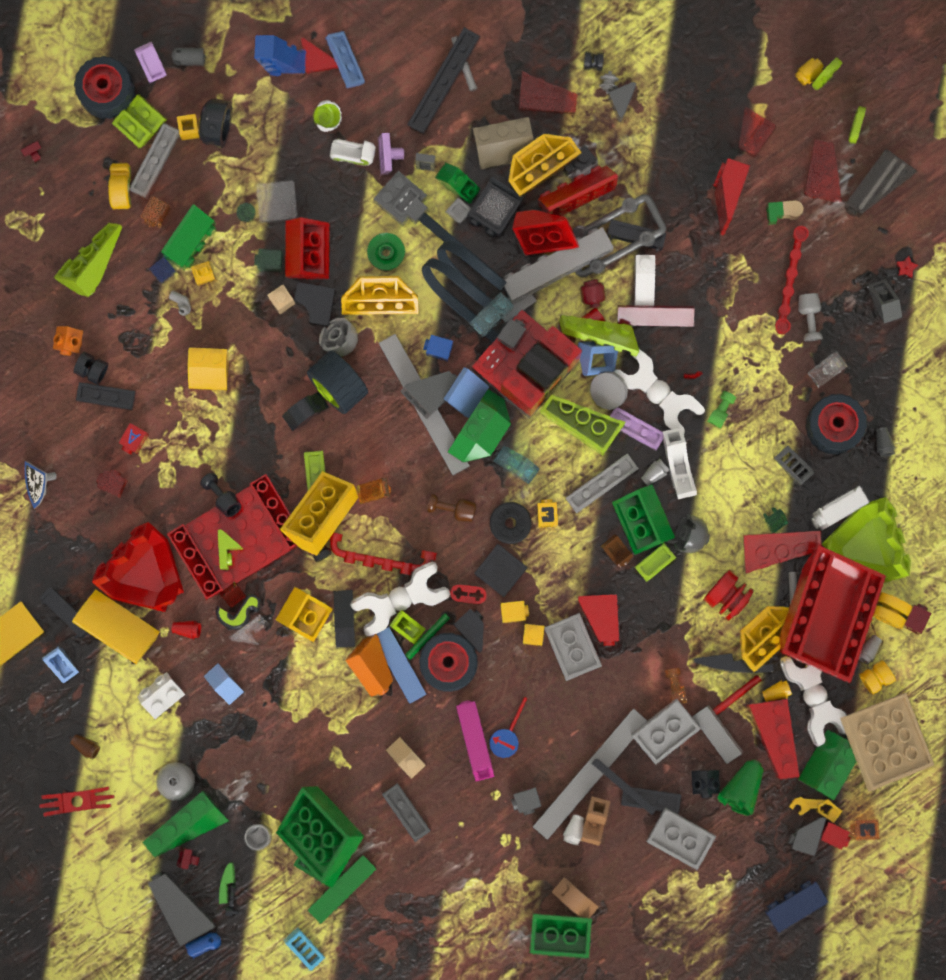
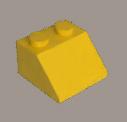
[188,348,229,390]
[276,587,333,642]

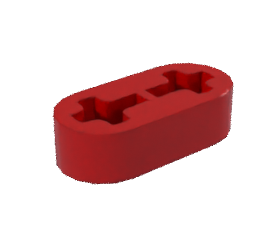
[450,585,487,604]

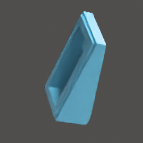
[284,927,325,971]

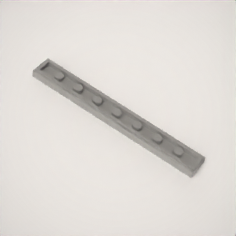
[379,334,470,476]
[533,709,647,840]

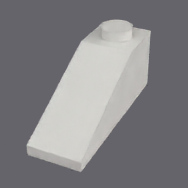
[635,255,655,306]

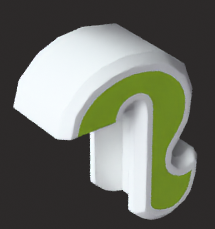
[330,139,376,166]

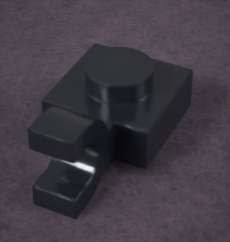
[563,145,597,176]

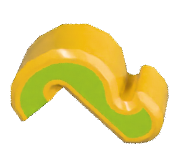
[108,163,131,209]

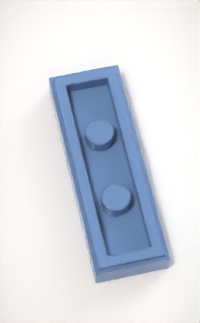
[325,31,365,88]

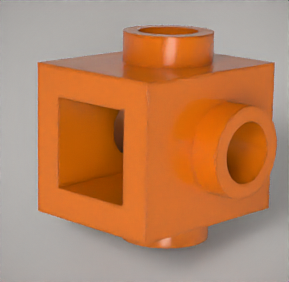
[53,326,83,356]

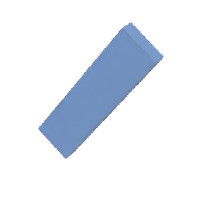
[377,627,426,704]

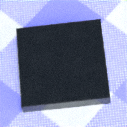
[474,544,528,598]

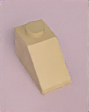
[386,737,426,779]

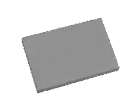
[544,613,602,681]
[631,698,701,765]
[646,807,716,870]

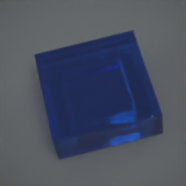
[149,257,176,284]

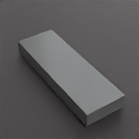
[693,705,743,764]

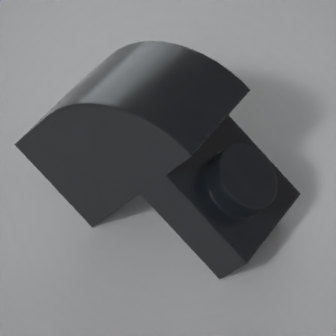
[282,392,329,431]

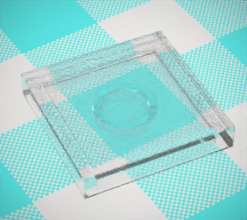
[256,181,298,223]

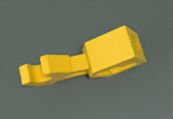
[789,797,842,823]

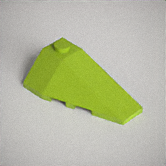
[54,223,122,297]

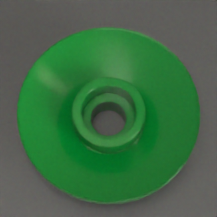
[367,233,405,271]

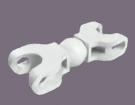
[614,349,705,434]
[350,562,451,636]
[780,656,847,747]

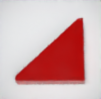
[301,38,338,73]

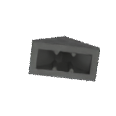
[608,82,637,122]

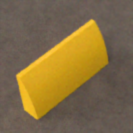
[72,590,160,664]

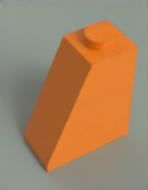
[345,634,393,697]

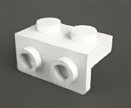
[137,672,185,719]

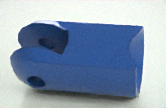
[185,932,221,958]

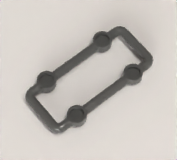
[573,194,666,278]

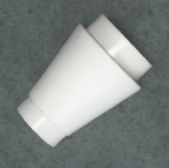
[563,815,584,845]

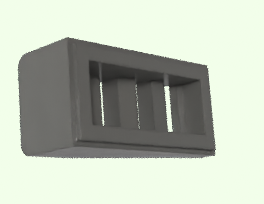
[774,446,815,487]

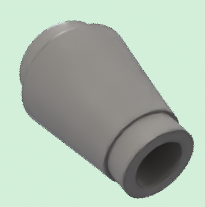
[641,459,669,486]
[859,635,882,664]

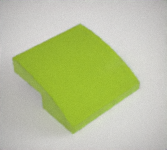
[112,95,167,148]

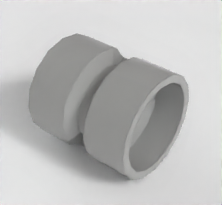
[245,824,272,850]

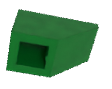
[435,162,480,204]

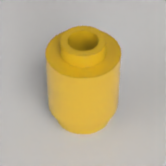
[795,58,824,86]

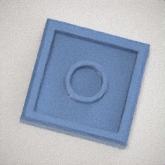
[444,367,489,418]

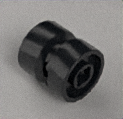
[73,351,109,385]

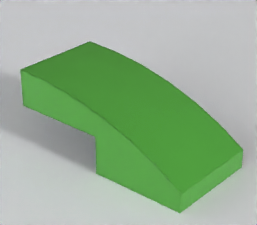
[219,862,236,904]

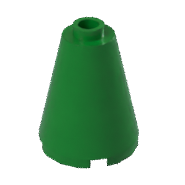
[717,760,764,816]

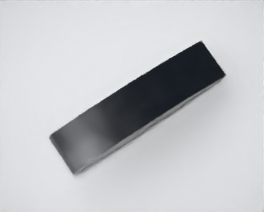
[692,654,774,674]

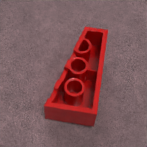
[747,699,799,779]

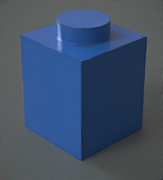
[423,335,453,362]

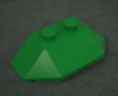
[447,389,511,463]

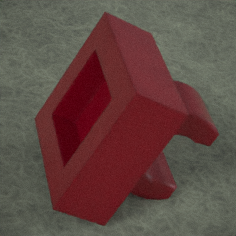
[21,140,41,162]
[176,847,199,870]

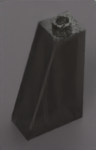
[844,149,917,218]

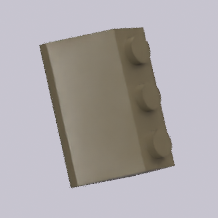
[473,117,534,170]

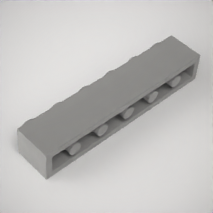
[503,227,614,304]

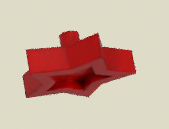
[896,256,918,278]

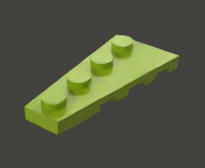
[559,315,639,357]

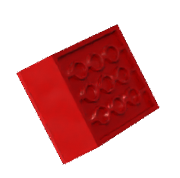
[167,474,297,600]

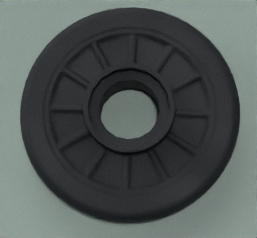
[490,502,532,544]

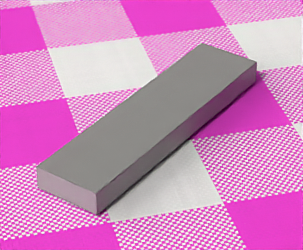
[129,123,179,199]
[565,453,639,514]

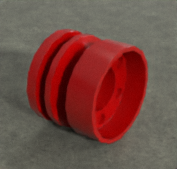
[703,569,754,621]

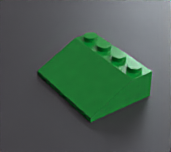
[276,786,364,883]

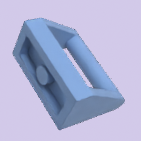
[578,341,618,376]

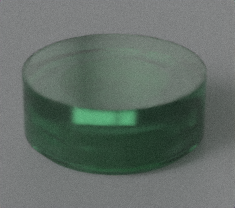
[236,203,256,223]

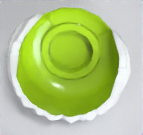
[313,100,342,132]

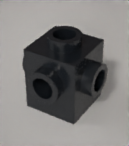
[692,770,720,798]

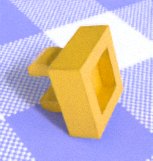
[191,261,215,286]

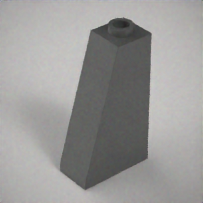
[148,872,217,946]

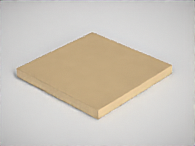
[840,692,934,792]

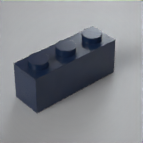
[764,880,829,933]

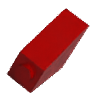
[577,595,619,646]

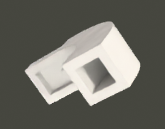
[663,428,697,499]

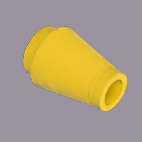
[762,680,792,702]

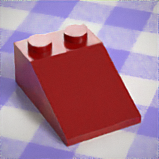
[513,210,579,256]

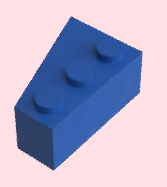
[254,35,306,76]

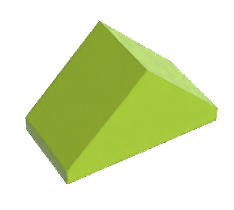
[389,610,426,644]

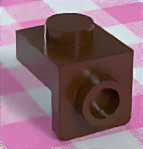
[601,534,634,568]

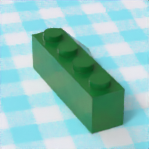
[142,791,229,858]

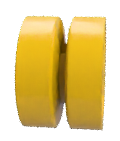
[873,592,913,629]

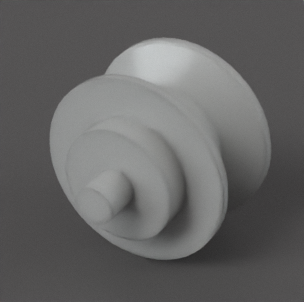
[599,71,619,94]

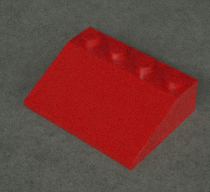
[713,158,750,235]
[538,166,618,216]

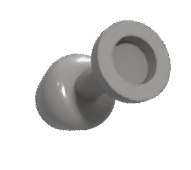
[798,293,823,342]

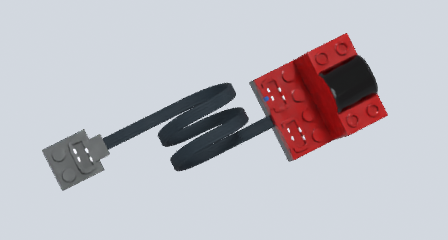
[373,171,582,419]

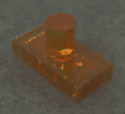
[357,478,391,504]

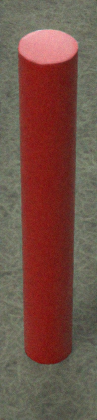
[712,675,762,715]

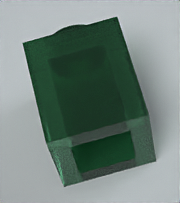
[254,249,283,273]

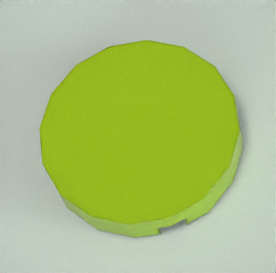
[812,57,842,90]

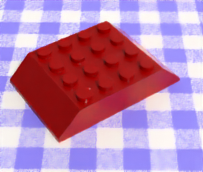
[779,545,886,683]

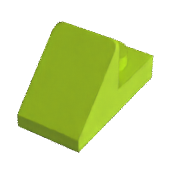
[218,530,243,570]

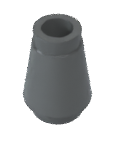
[876,427,896,457]

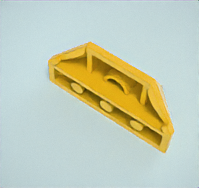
[509,134,582,197]
[341,276,418,315]
[740,606,789,672]

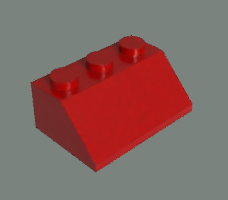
[285,217,329,279]

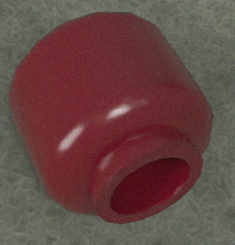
[580,279,606,308]

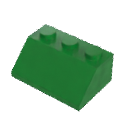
[161,204,216,271]
[612,485,675,555]
[798,730,857,800]
[530,914,592,958]

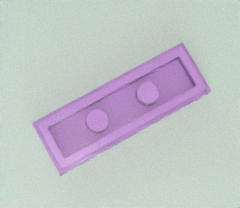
[610,407,663,451]

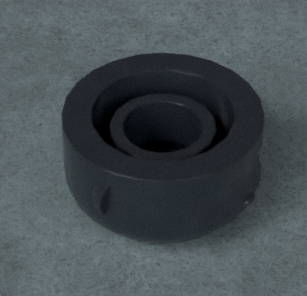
[198,99,233,148]

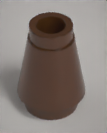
[70,734,101,760]

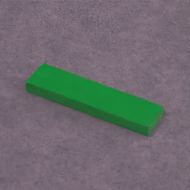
[308,855,377,924]

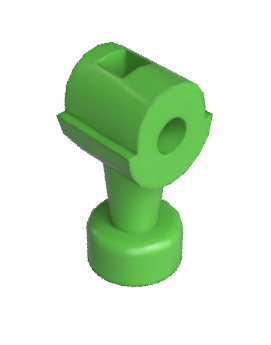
[707,391,737,429]

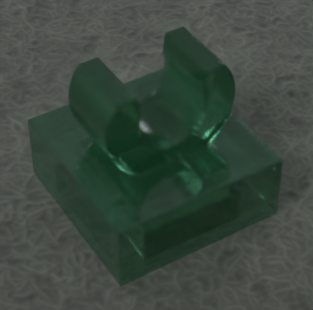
[763,507,788,533]

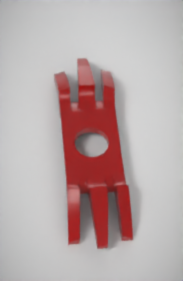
[39,786,115,816]

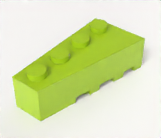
[540,394,626,456]

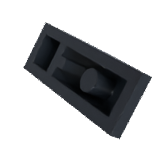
[333,590,356,649]

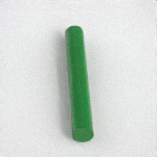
[405,613,450,660]

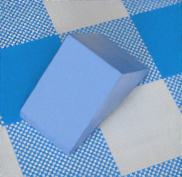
[42,647,79,683]
[204,664,244,705]

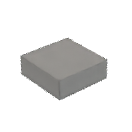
[446,198,471,224]

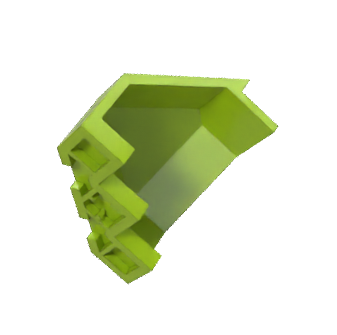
[822,497,911,583]

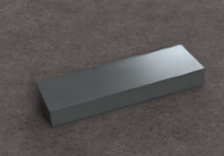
[382,783,431,842]

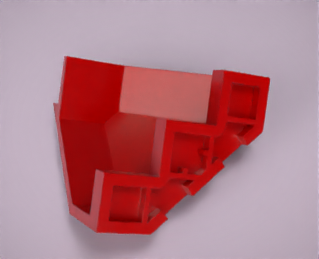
[92,522,184,612]

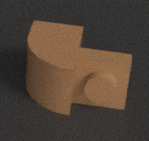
[580,797,611,845]
[552,877,598,918]

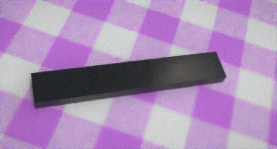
[407,27,481,135]

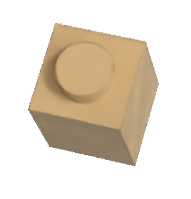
[267,285,295,314]

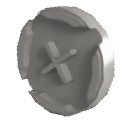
[590,371,628,410]

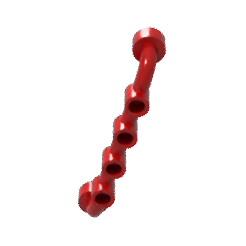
[774,226,809,335]
[329,532,437,575]

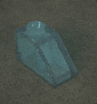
[470,293,514,337]
[494,446,540,484]

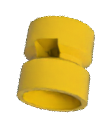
[859,660,896,695]

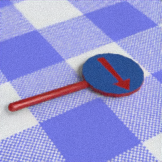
[490,697,527,758]

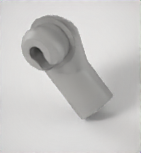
[169,290,191,316]

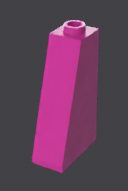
[456,701,494,782]

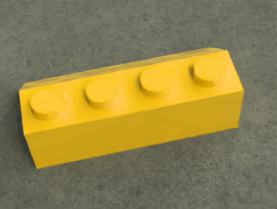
[280,471,359,556]

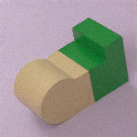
[766,201,803,225]

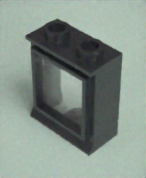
[467,177,524,238]

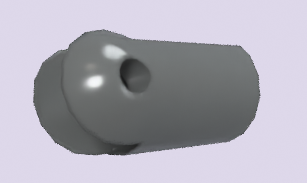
[171,47,206,66]

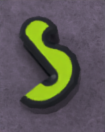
[215,594,263,630]

